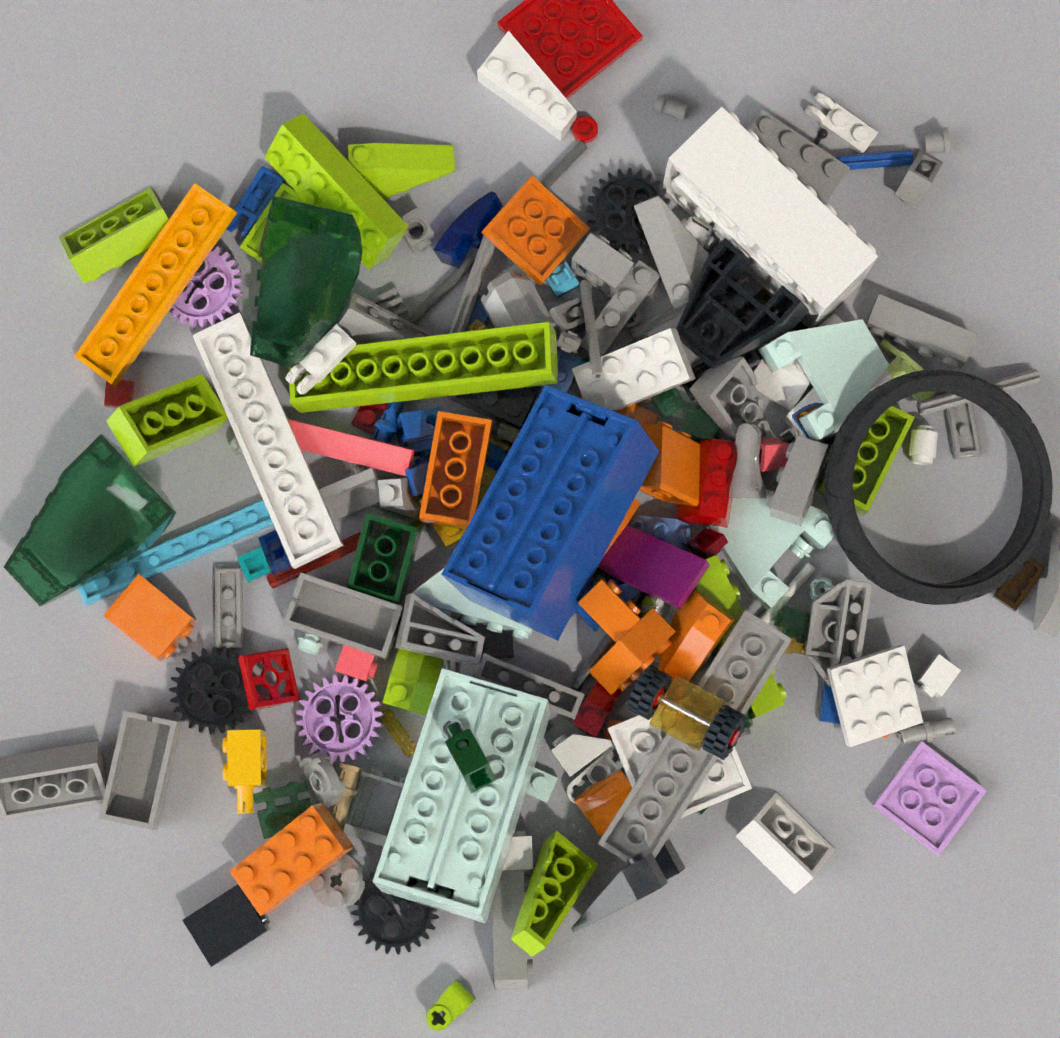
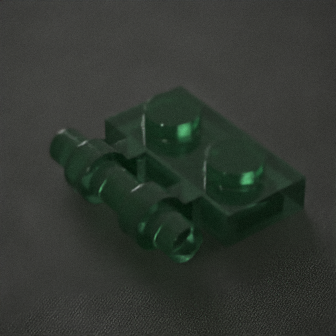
[253,780,312,839]

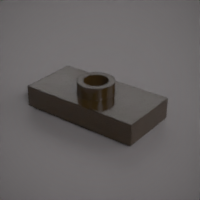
[992,558,1045,612]

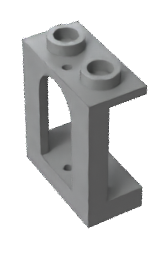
[343,768,406,847]

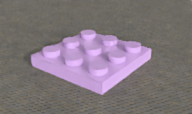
[872,741,987,856]

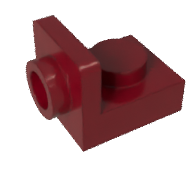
[351,403,388,436]
[687,528,728,560]

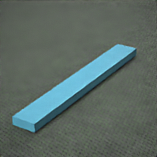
[75,499,274,606]

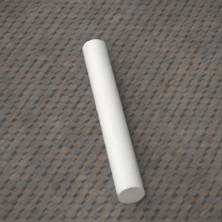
[759,563,816,624]

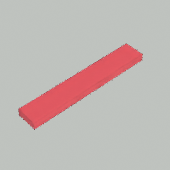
[288,418,415,476]

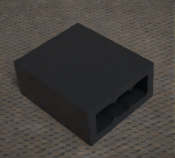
[182,884,271,967]

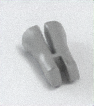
[729,423,766,499]

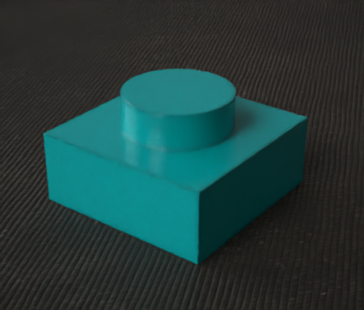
[237,547,273,583]

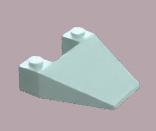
[758,319,889,441]
[708,489,835,610]

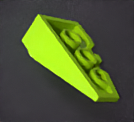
[348,143,455,200]
[382,649,442,716]

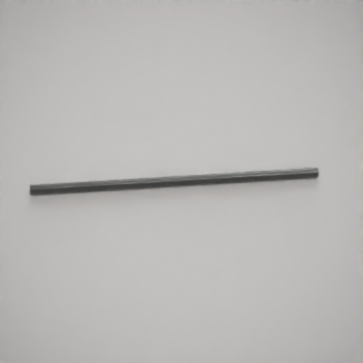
[407,141,588,325]

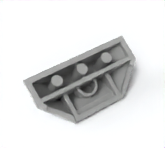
[804,579,872,687]

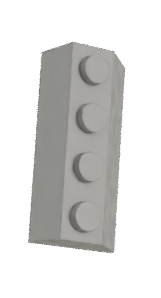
[0,741,107,820]

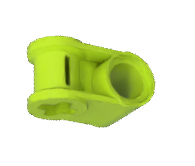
[426,979,476,1031]

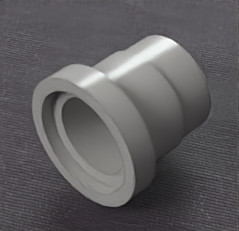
[924,127,950,154]

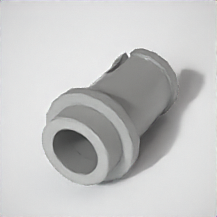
[653,94,688,120]

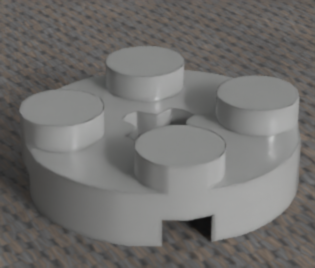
[300,753,346,808]
[309,854,365,909]

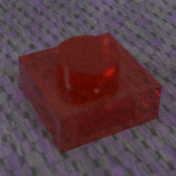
[104,380,134,408]

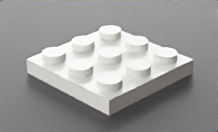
[827,644,923,747]

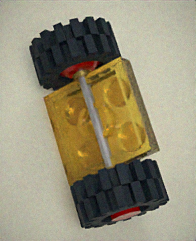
[627,665,747,760]

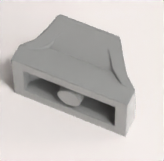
[544,296,600,333]

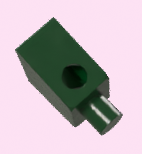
[445,722,496,793]

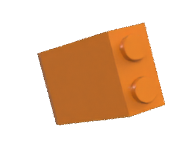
[639,421,700,506]
[103,574,196,661]

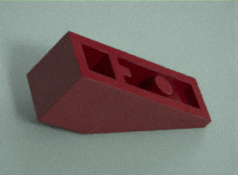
[571,681,622,737]

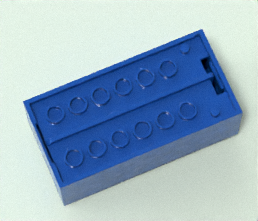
[441,385,660,641]

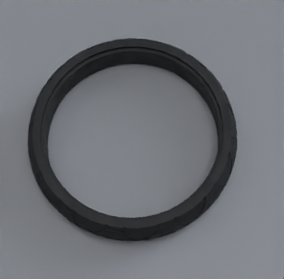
[824,369,1053,605]

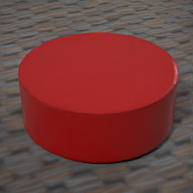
[572,116,598,143]

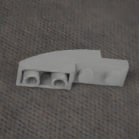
[1033,526,1060,638]

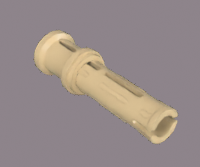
[331,762,364,830]

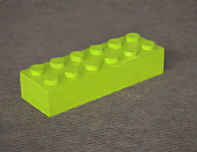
[264,113,409,270]
[694,555,787,720]

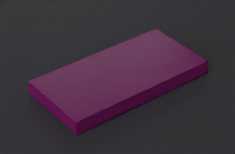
[596,525,710,609]

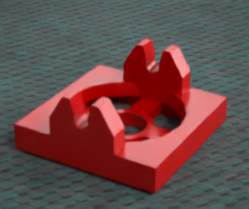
[238,648,300,710]

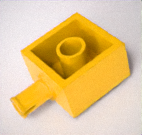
[223,729,267,814]

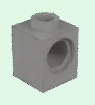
[400,207,435,253]

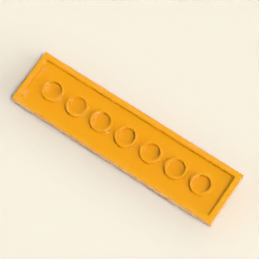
[74,183,237,386]

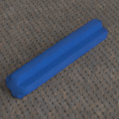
[836,150,913,170]

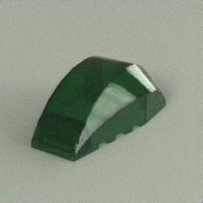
[250,196,362,368]
[4,434,176,606]

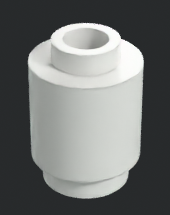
[909,425,938,465]

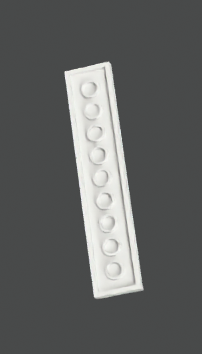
[193,312,343,569]

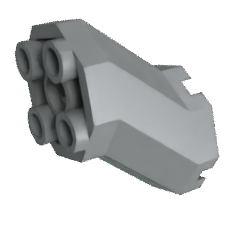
[481,272,560,350]

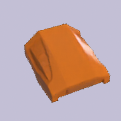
[573,770,632,837]

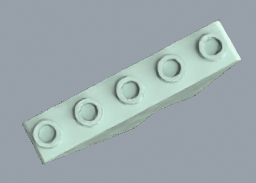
[412,568,532,640]

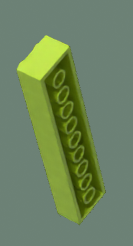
[289,322,558,413]

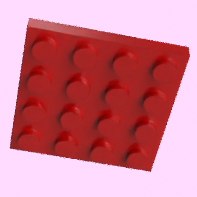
[497,0,643,99]

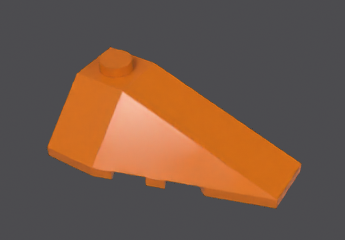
[657,589,736,701]

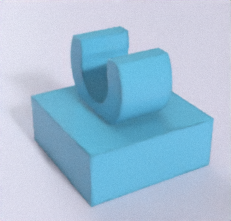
[545,262,579,298]

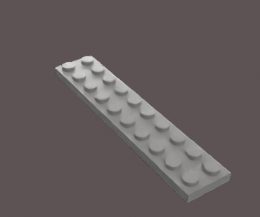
[598,610,792,862]

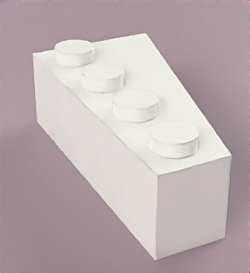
[477,31,577,141]

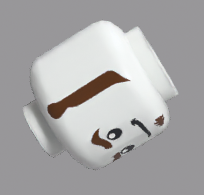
[681,216,715,252]

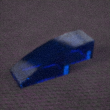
[433,191,503,268]

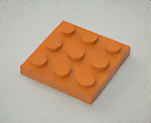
[481,175,590,286]

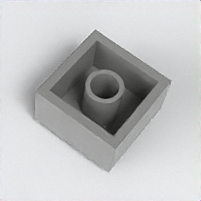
[571,233,634,299]

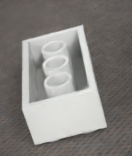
[572,328,696,412]

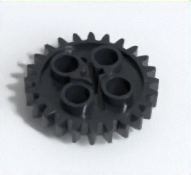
[586,168,670,254]
[169,647,258,735]
[351,872,439,955]

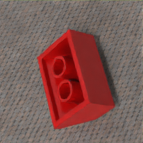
[675,439,737,528]

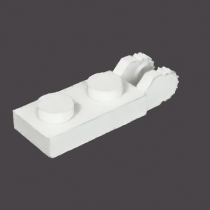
[805,93,878,154]
[285,324,356,394]

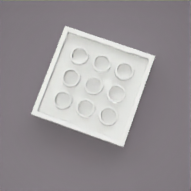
[608,694,752,818]

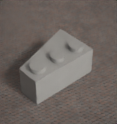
[767,435,829,526]
[395,593,485,665]

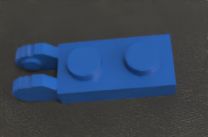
[227,166,286,240]

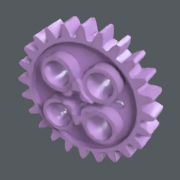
[169,246,244,329]
[296,675,384,763]

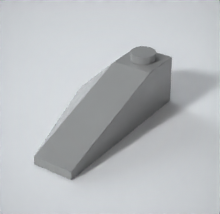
[634,195,710,308]
[689,356,772,442]

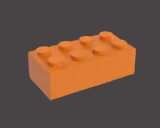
[419,411,492,529]
[229,803,354,916]

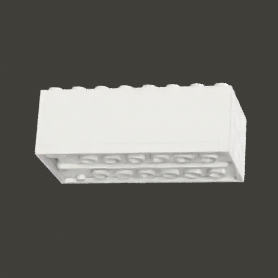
[662,107,878,328]

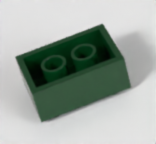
[347,506,424,604]

